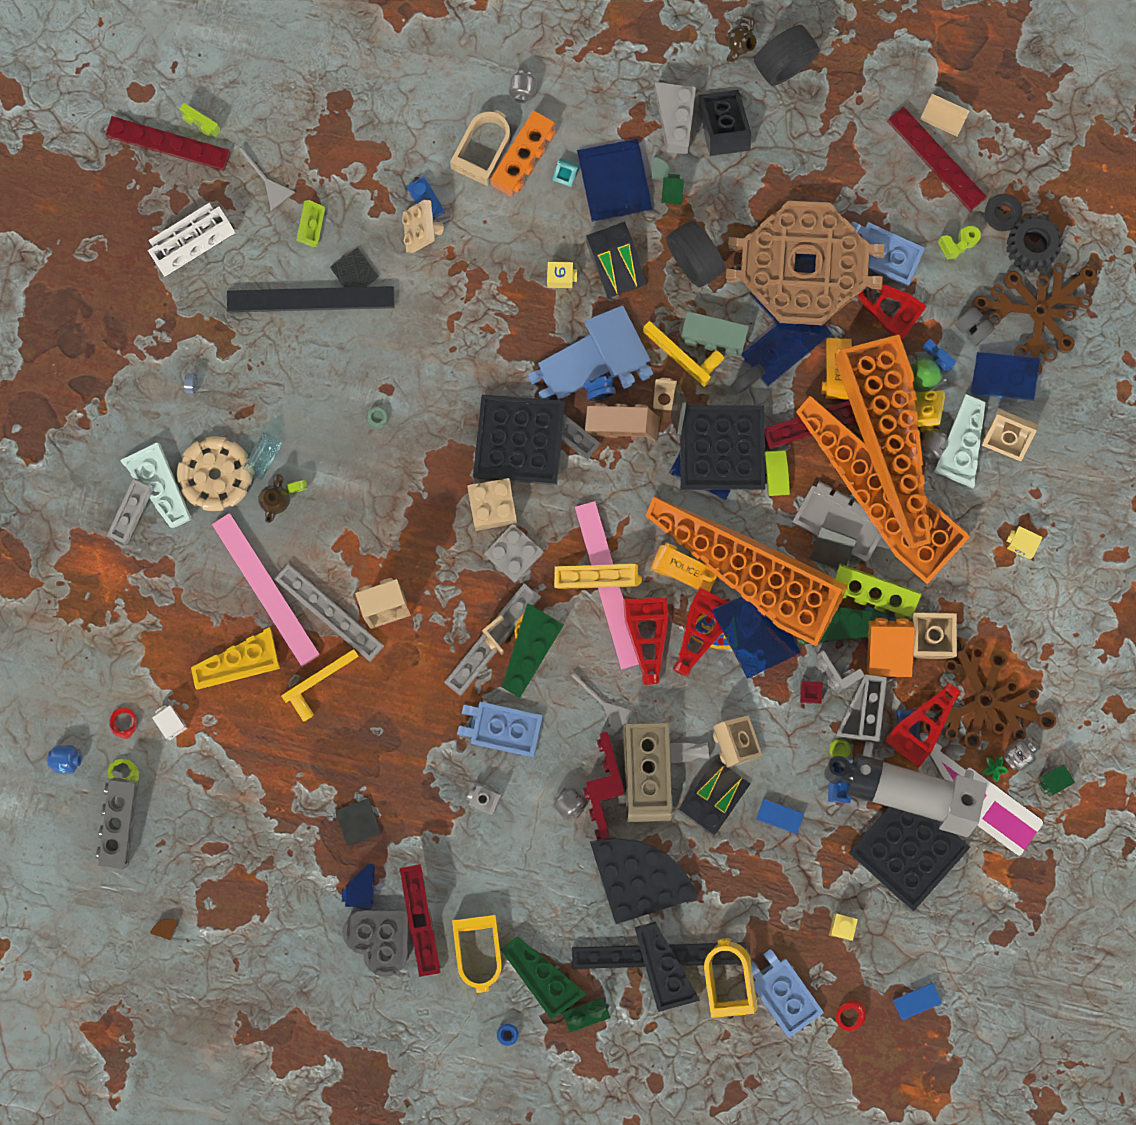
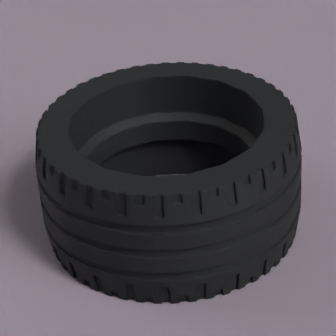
[754,25,820,86]
[666,220,725,288]

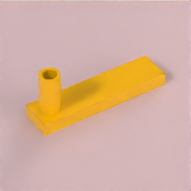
[643,321,725,387]
[554,564,642,589]
[281,649,359,722]

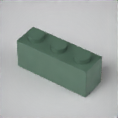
[681,311,749,356]

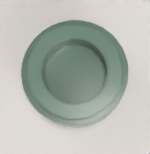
[367,407,388,429]

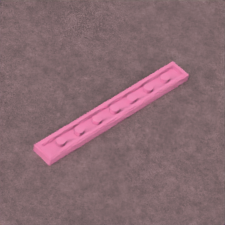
[575,501,639,670]
[212,513,320,666]

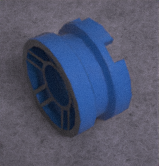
[584,376,616,402]

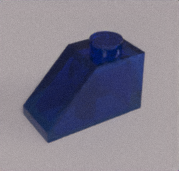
[342,864,375,908]

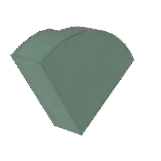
[652,157,672,180]

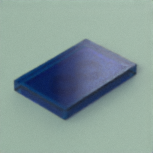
[971,352,1041,401]

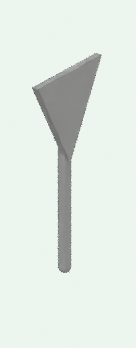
[239,147,296,211]
[571,673,635,735]

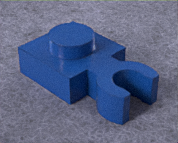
[922,339,956,372]

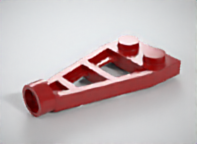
[856,284,927,341]
[673,588,737,677]
[623,597,668,685]
[884,682,961,768]

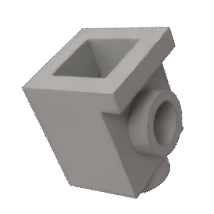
[467,785,501,816]

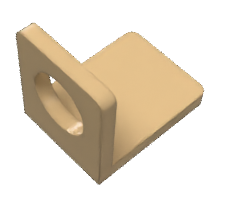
[653,378,677,410]
[482,615,504,655]

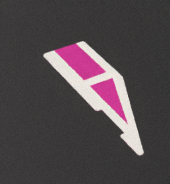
[920,733,1043,856]

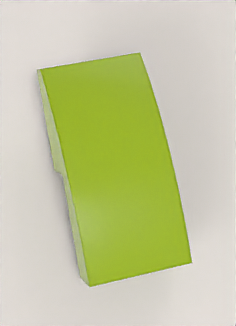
[765,450,790,496]

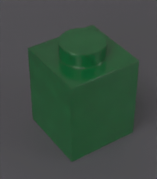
[661,173,684,205]
[1038,764,1075,797]

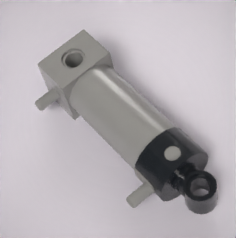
[824,741,987,837]

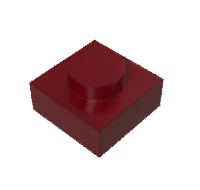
[800,681,823,704]

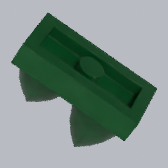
[562,997,611,1033]

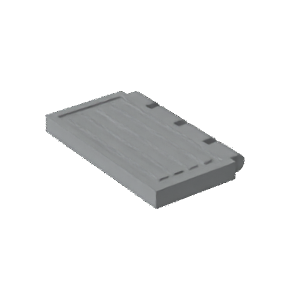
[792,481,881,563]

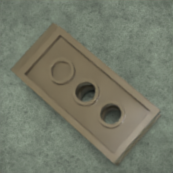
[623,723,672,822]

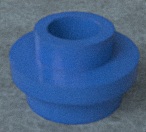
[497,1024,519,1046]

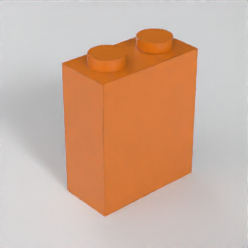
[867,618,915,677]

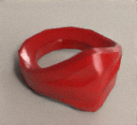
[109,708,137,739]
[836,1000,866,1031]

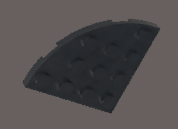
[590,838,698,924]

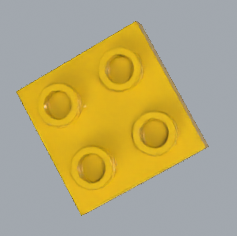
[915,390,945,432]

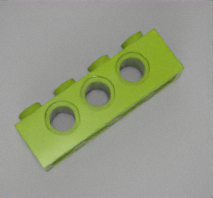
[835,564,921,619]

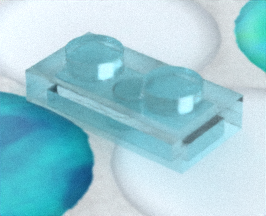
[243,432,282,480]

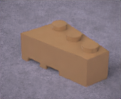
[585,403,660,442]

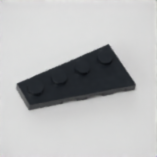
[635,922,700,1012]

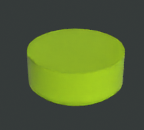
[286,480,308,494]
[829,738,851,758]

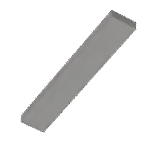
[274,563,384,662]
[444,583,541,696]

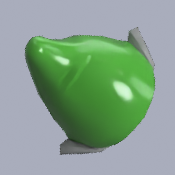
[910,358,947,392]

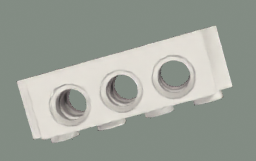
[148,203,235,277]

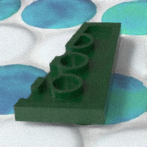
[502,602,564,698]
[797,607,887,646]

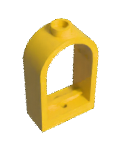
[452,915,502,993]
[704,938,758,1018]

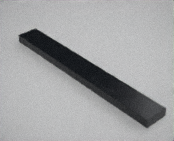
[227,286,395,313]
[572,942,746,969]

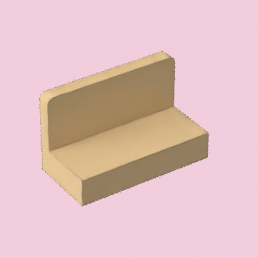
[920,94,969,137]

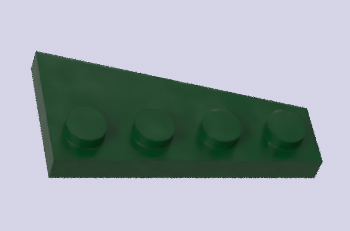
[500,936,586,1020]

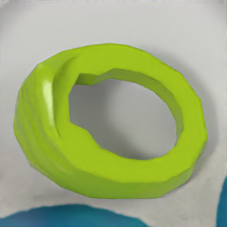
[107,759,139,781]

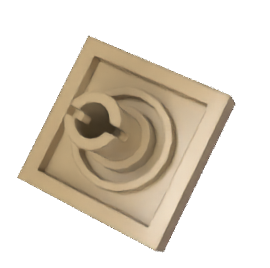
[402,200,443,253]

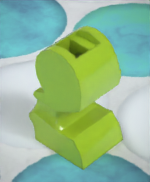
[938,226,981,260]

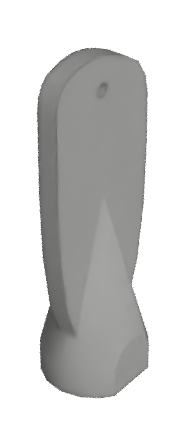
[669,742,710,764]

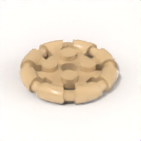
[177,436,253,511]

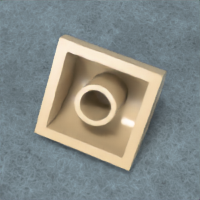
[982,408,1038,461]
[913,613,957,659]
[713,716,763,768]

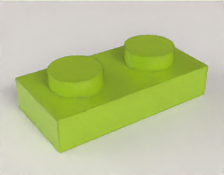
[179,103,221,137]
[296,200,325,247]

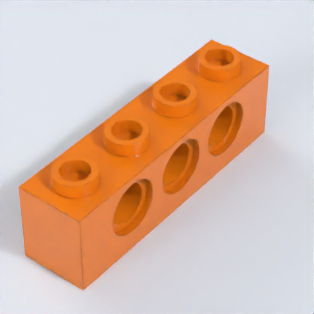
[490,110,556,197]

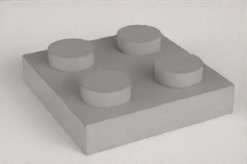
[484,523,544,583]

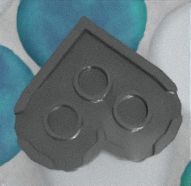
[342,910,409,977]

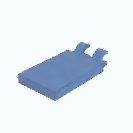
[851,222,925,287]
[585,306,653,389]
[528,334,610,400]
[457,702,543,758]
[751,949,824,1038]

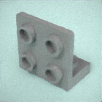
[816,650,865,694]

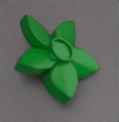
[983,757,1009,782]

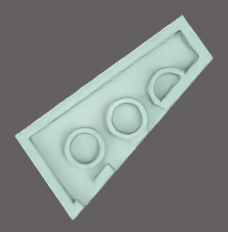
[934,395,985,488]
[120,443,192,528]

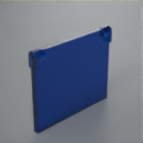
[712,596,801,679]

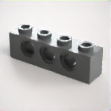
[96,777,139,869]

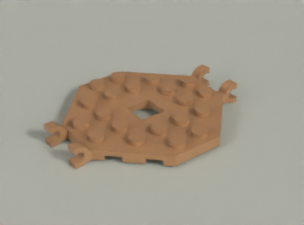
[726,201,884,325]

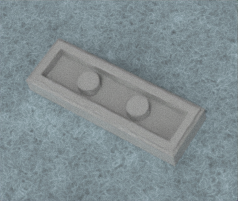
[107,478,154,545]

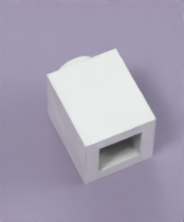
[152,705,188,741]

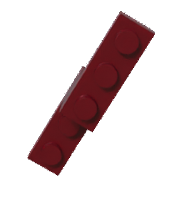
[583,731,625,840]
[399,864,441,977]

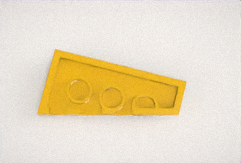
[191,627,280,690]

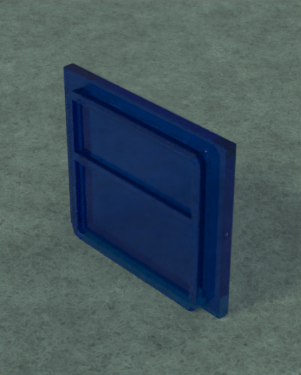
[577,139,653,222]

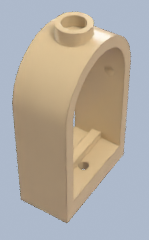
[450,110,510,186]

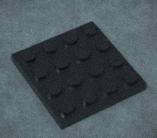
[473,394,566,485]
[680,405,765,490]
[848,807,971,912]

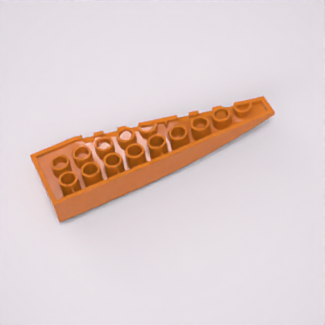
[834,335,931,549]
[796,396,971,584]
[645,496,848,646]

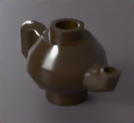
[726,16,757,62]
[258,474,290,523]

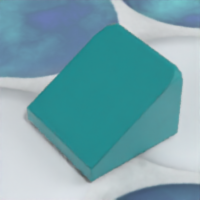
[552,158,580,187]

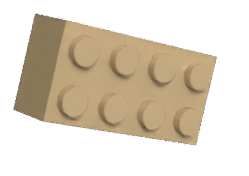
[355,578,411,629]

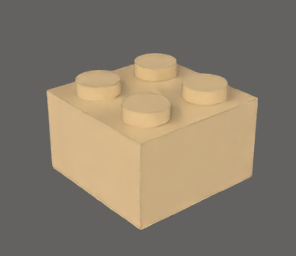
[467,478,517,531]

